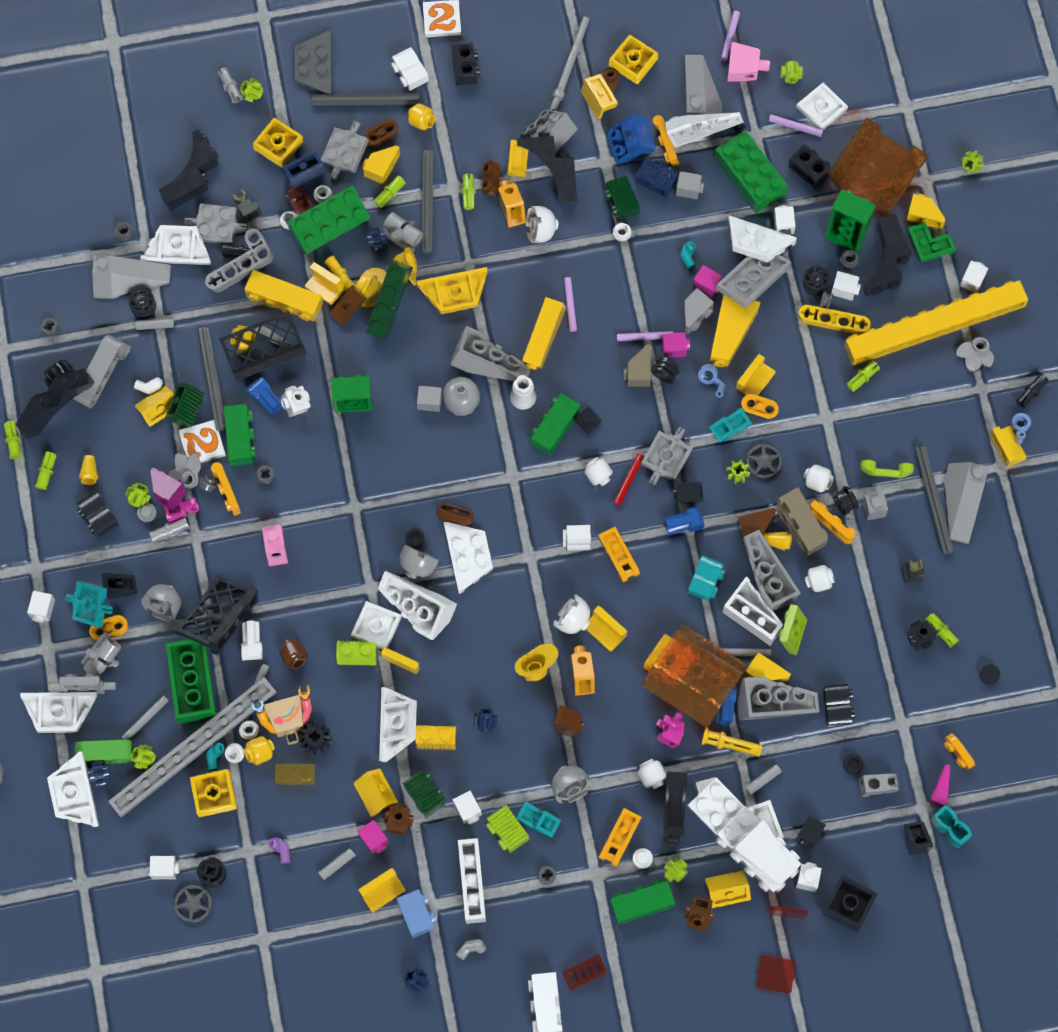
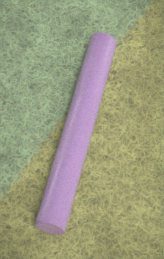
[721,11,740,61]
[769,114,823,137]
[564,277,577,332]
[617,331,673,341]

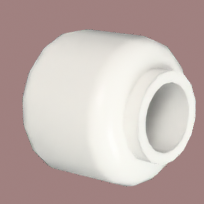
[584,457,613,486]
[803,465,834,492]
[805,565,835,592]
[638,759,667,789]

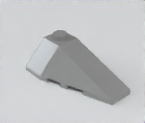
[685,55,722,115]
[92,255,171,299]
[450,326,530,381]
[944,462,989,544]
[743,530,801,611]
[737,677,820,721]

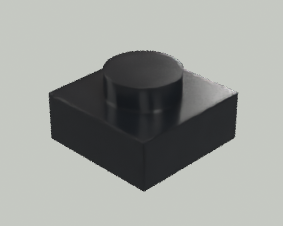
[574,407,601,434]

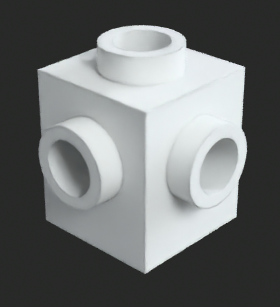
[281,386,311,417]

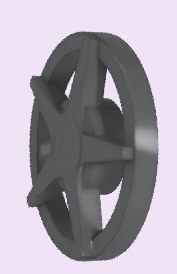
[746,444,782,479]
[174,885,212,923]

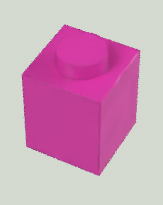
[692,265,722,298]
[662,332,690,358]
[357,820,388,854]

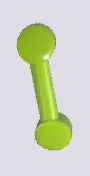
[860,460,914,478]

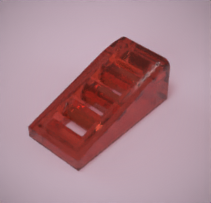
[285,185,314,216]
[562,954,607,991]

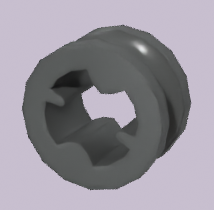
[819,291,833,309]
[41,318,59,336]
[257,465,274,484]
[538,866,556,885]

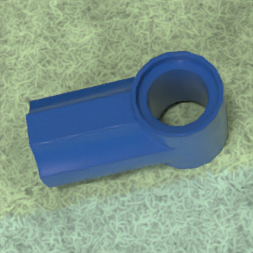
[246,377,282,415]
[664,507,705,535]
[716,684,737,725]

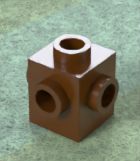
[384,804,414,836]
[684,896,714,931]

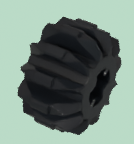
[42,360,74,387]
[298,721,332,755]

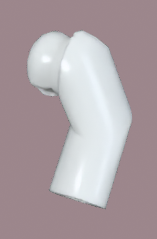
[134,378,163,394]

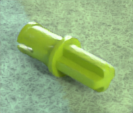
[461,174,476,210]
[374,176,406,208]
[847,360,880,392]
[4,421,22,459]
[35,452,56,490]
[925,613,959,648]

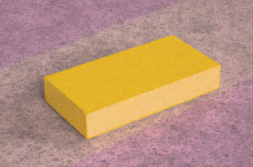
[508,140,528,177]
[381,647,420,674]

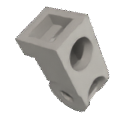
[859,774,899,797]

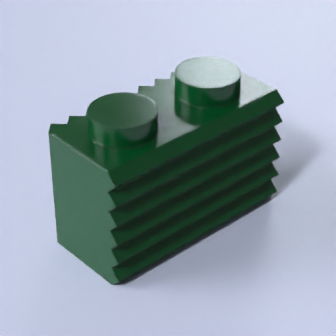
[604,176,640,220]
[165,383,204,427]
[402,770,446,818]

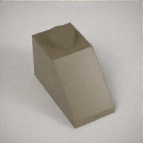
[624,345,651,387]

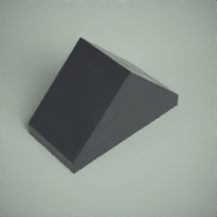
[101,573,137,600]
[904,821,933,855]

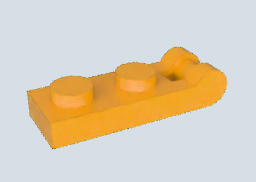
[653,115,680,167]
[211,462,241,516]
[810,500,855,544]
[598,527,640,583]
[599,808,641,867]

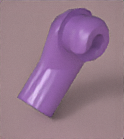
[268,837,290,864]

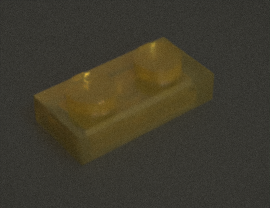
[275,764,316,785]

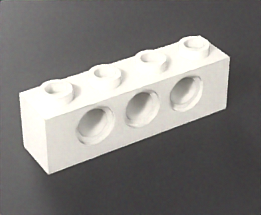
[458,838,486,924]

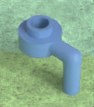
[698,364,726,398]
[1011,413,1031,445]

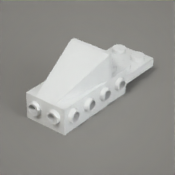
[687,778,801,893]

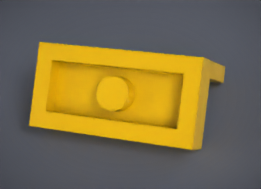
[581,74,618,120]
[305,262,346,305]
[736,354,775,396]
[135,385,174,427]
[989,426,1027,468]
[586,605,627,652]
[354,769,398,817]
[358,868,405,912]
[705,871,751,908]

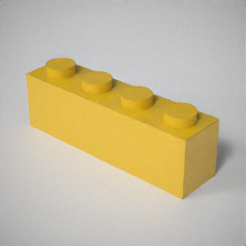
[244,270,323,322]

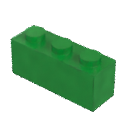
[530,393,580,456]
[224,404,256,466]
[610,880,675,925]

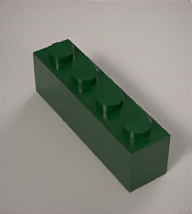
[365,261,413,339]

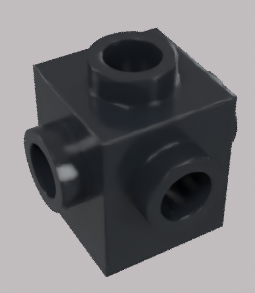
[907,620,937,651]

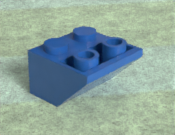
[607,114,656,164]

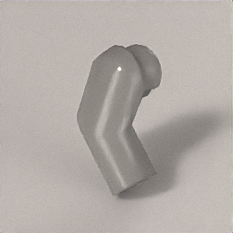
[456,939,486,961]

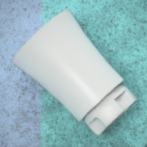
[510,375,536,410]

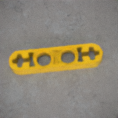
[798,305,871,335]

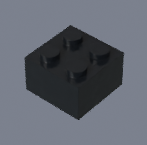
[821,875,878,933]

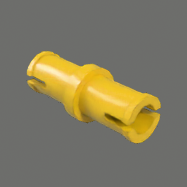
[325,256,355,292]

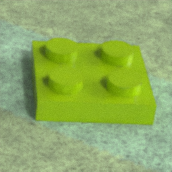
[779,605,807,655]

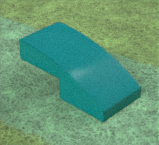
[709,408,752,443]
[516,801,561,838]

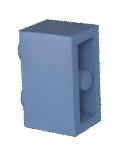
[397,889,437,939]

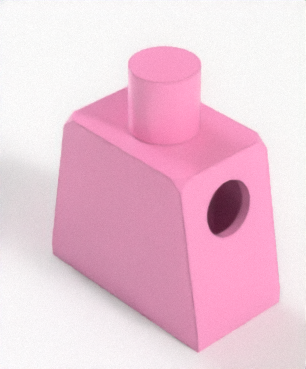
[727,42,770,82]
[262,525,288,566]

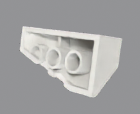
[665,112,744,148]
[378,571,457,640]

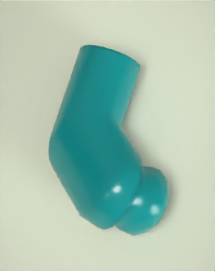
[680,241,696,270]
[206,742,225,771]

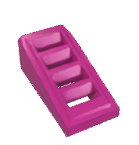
[929,764,950,809]

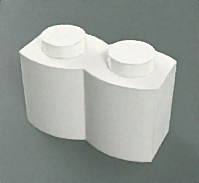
[391,47,429,91]
[563,525,591,551]

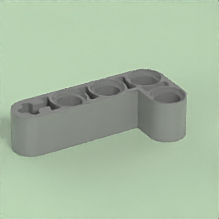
[205,229,274,293]
[73,335,131,408]

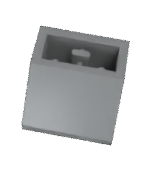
[524,109,578,153]

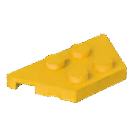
[417,267,487,314]

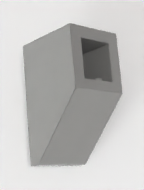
[684,288,714,334]

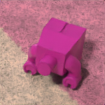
[656,713,685,748]

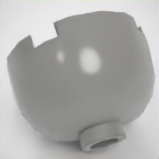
[443,377,480,416]
[399,544,439,579]
[141,584,181,622]
[551,766,592,803]

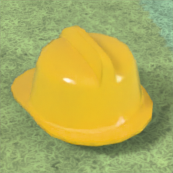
[394,247,417,286]
[355,268,387,308]
[515,644,558,681]

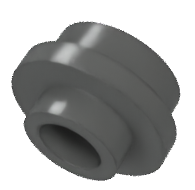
[115,222,133,241]
[840,250,859,269]
[198,475,217,492]

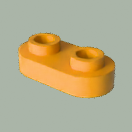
[741,394,779,419]
[89,615,128,642]
[944,733,975,770]

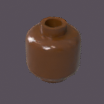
[279,639,308,669]

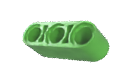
[75,740,132,764]

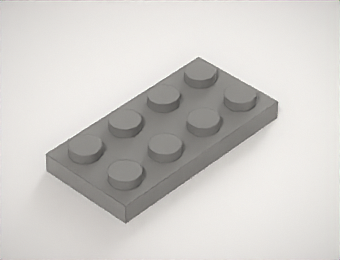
[716,255,791,309]

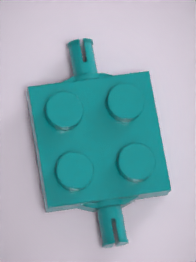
[65,581,113,627]

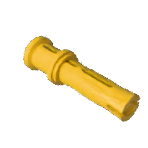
[701,727,762,757]

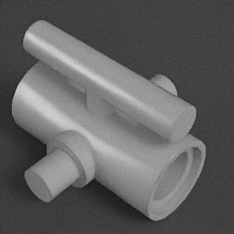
[383,212,423,252]
[81,632,122,677]

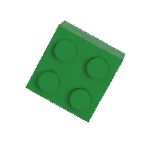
[331,374,373,413]

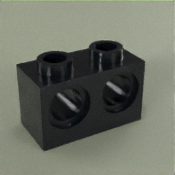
[451,42,480,86]
[788,144,832,189]

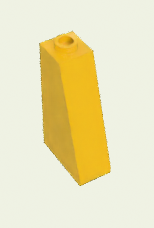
[710,295,760,367]
[522,297,567,370]

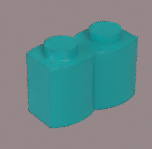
[687,555,725,602]
[931,805,972,849]

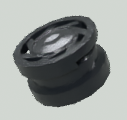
[802,266,830,296]
[129,289,157,319]
[651,356,681,384]
[832,485,859,516]
[197,857,226,888]

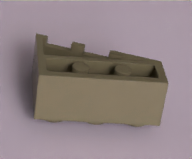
[776,487,828,556]

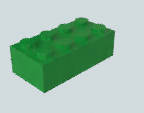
[714,130,788,214]
[285,185,371,255]
[824,190,876,254]
[166,637,217,724]

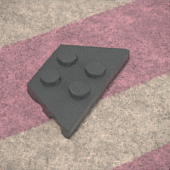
[295,31,332,95]

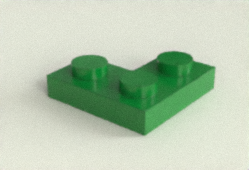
[907,222,956,263]

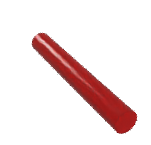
[613,453,644,506]

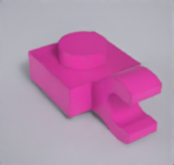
[163,498,200,523]

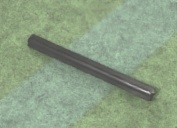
[311,94,419,106]
[422,150,434,254]
[198,327,226,431]
[915,446,954,555]

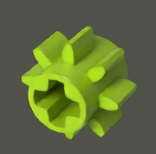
[781,61,803,84]
[240,78,263,102]
[961,150,985,174]
[726,459,750,484]
[125,483,151,507]
[131,744,156,769]
[664,858,688,883]

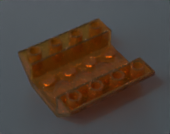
[827,118,929,212]
[642,624,749,728]

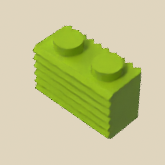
[336,641,377,665]
[486,805,529,853]

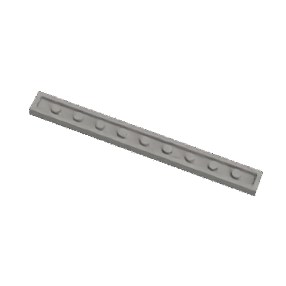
[108,677,277,818]

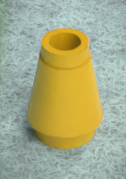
[79,455,98,485]
[764,532,792,551]

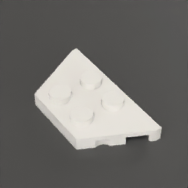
[728,216,797,262]
[140,225,212,265]
[444,522,493,594]
[379,687,417,762]
[20,692,97,733]
[47,751,99,827]

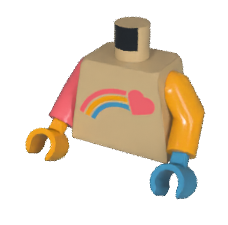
[251,685,312,745]

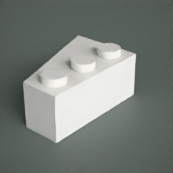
[723,576,783,646]
[528,972,562,1032]

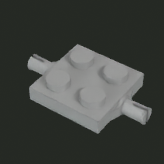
[321,121,369,180]
[184,204,248,245]
[641,427,693,485]
[48,674,116,694]

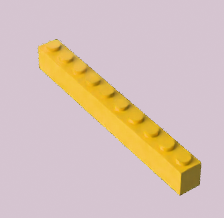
[844,280,1028,366]

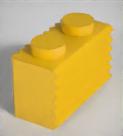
[415,725,456,751]

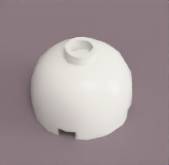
[526,206,558,243]
[554,595,590,634]

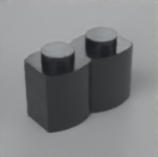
[77,491,118,537]
[823,684,855,727]

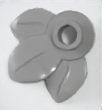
[956,337,994,372]
[168,453,201,488]

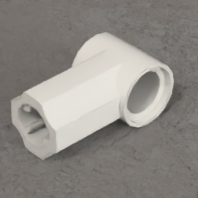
[241,621,263,661]

